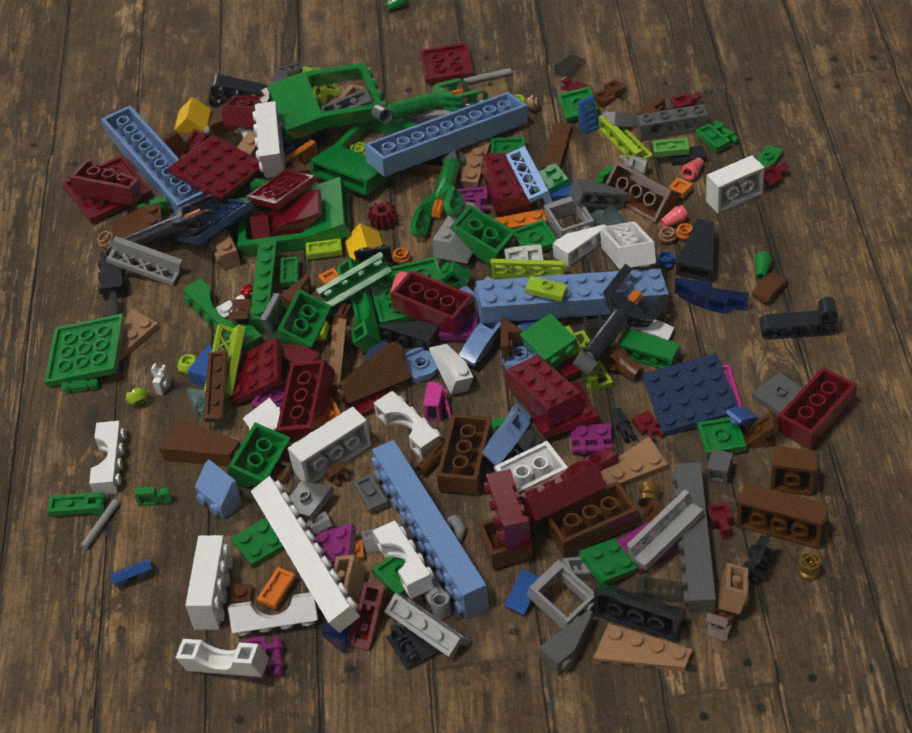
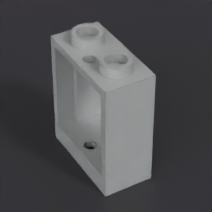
[544,196,594,239]
[526,560,594,629]

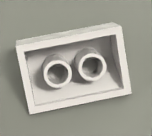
[494,441,567,495]

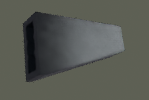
[676,218,715,283]

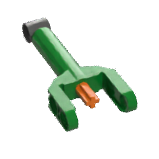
[371,78,489,124]
[410,149,465,239]

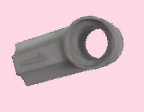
[422,577,452,619]

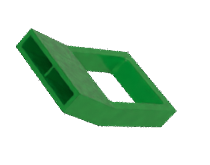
[267,62,387,142]
[311,118,418,196]
[237,177,351,258]

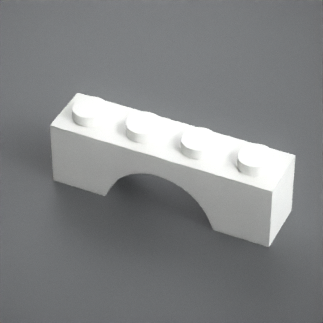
[374,391,441,460]
[89,421,126,495]
[372,520,434,599]
[228,592,319,636]
[176,639,269,677]

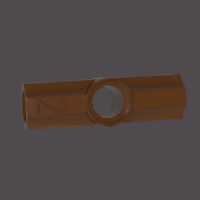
[601,346,644,381]

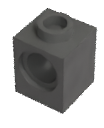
[707,449,733,485]

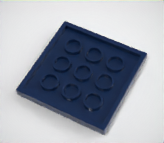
[167,198,254,245]
[641,353,738,436]

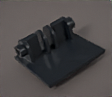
[354,245,393,267]
[742,530,772,585]
[386,624,441,669]

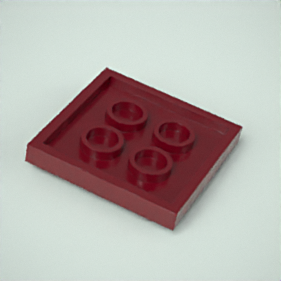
[420,42,474,84]
[247,169,317,210]
[230,337,281,406]
[524,381,599,439]

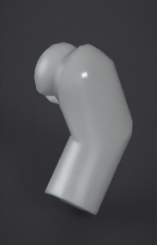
[447,515,466,543]

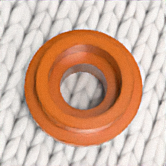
[676,223,692,240]
[392,248,410,264]

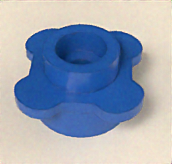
[655,251,676,269]

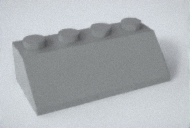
[433,201,481,264]

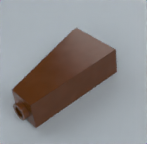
[336,342,410,403]
[159,420,241,467]

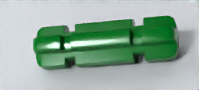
[61,378,99,393]

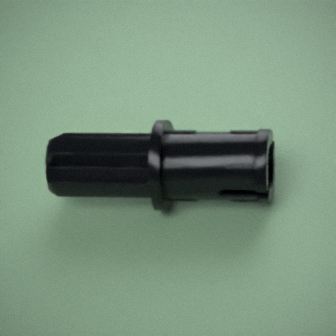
[611,407,636,444]

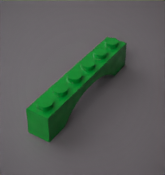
[249,241,280,334]
[337,257,381,353]
[183,278,264,354]

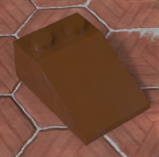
[113,203,166,244]

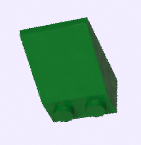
[451,205,515,265]

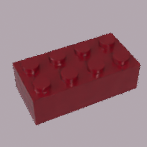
[481,152,532,215]
[390,270,475,335]
[505,354,583,427]
[276,360,335,442]
[777,367,857,449]

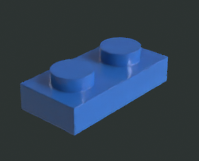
[109,559,153,585]

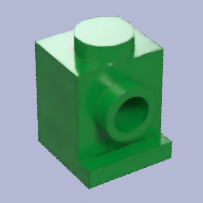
[440,261,470,289]

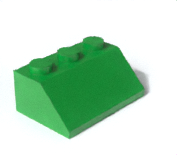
[272,289,331,349]
[227,422,290,487]

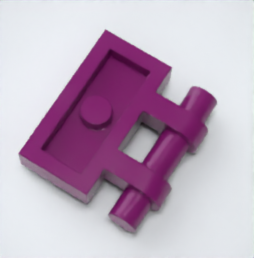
[455,186,489,212]
[571,423,612,455]
[244,636,284,680]

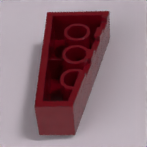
[70,158,142,205]
[520,461,606,521]
[484,469,531,552]

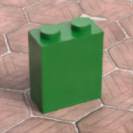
[519,313,580,368]

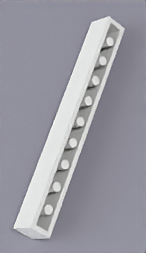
[251,476,360,633]

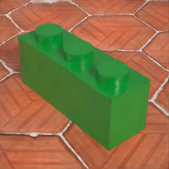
[618,328,680,369]

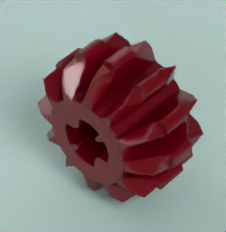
[368,202,398,230]

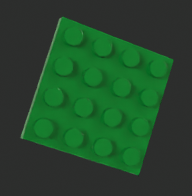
[369,257,444,324]
[44,313,126,387]

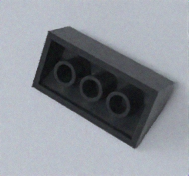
[594,583,686,643]

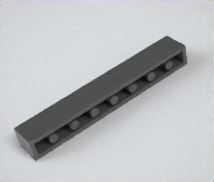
[672,462,716,613]

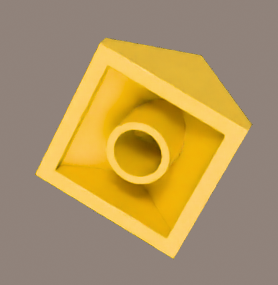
[174,97,212,133]
[345,223,383,261]

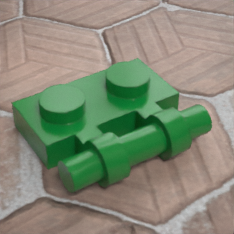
[695,120,740,153]

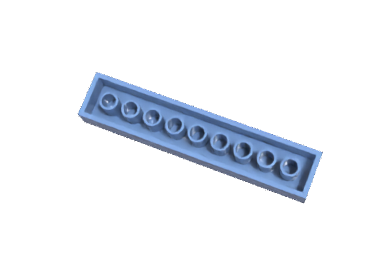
[365,92,527,177]
[101,106,211,212]
[475,268,669,323]
[371,440,489,620]

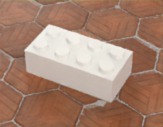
[253,101,285,178]
[600,221,656,269]
[288,407,372,483]
[185,535,233,630]

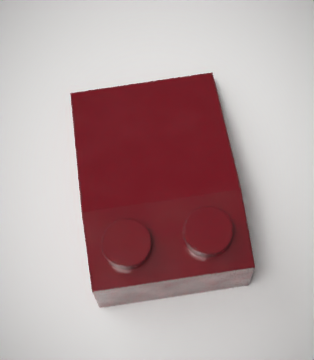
[223,95,264,129]
[270,189,322,237]

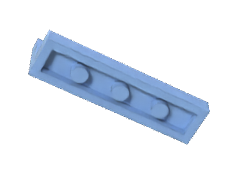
[506,146,552,204]

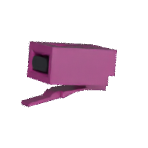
[423,382,451,422]

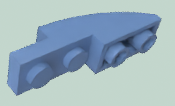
[459,321,512,366]
[482,403,531,466]

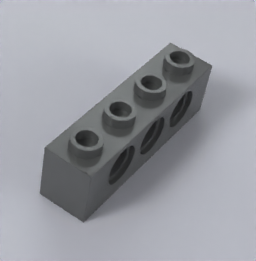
[637,104,708,142]

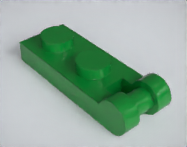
[47,492,106,516]

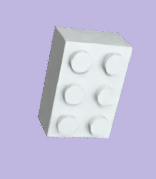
[706,155,764,213]

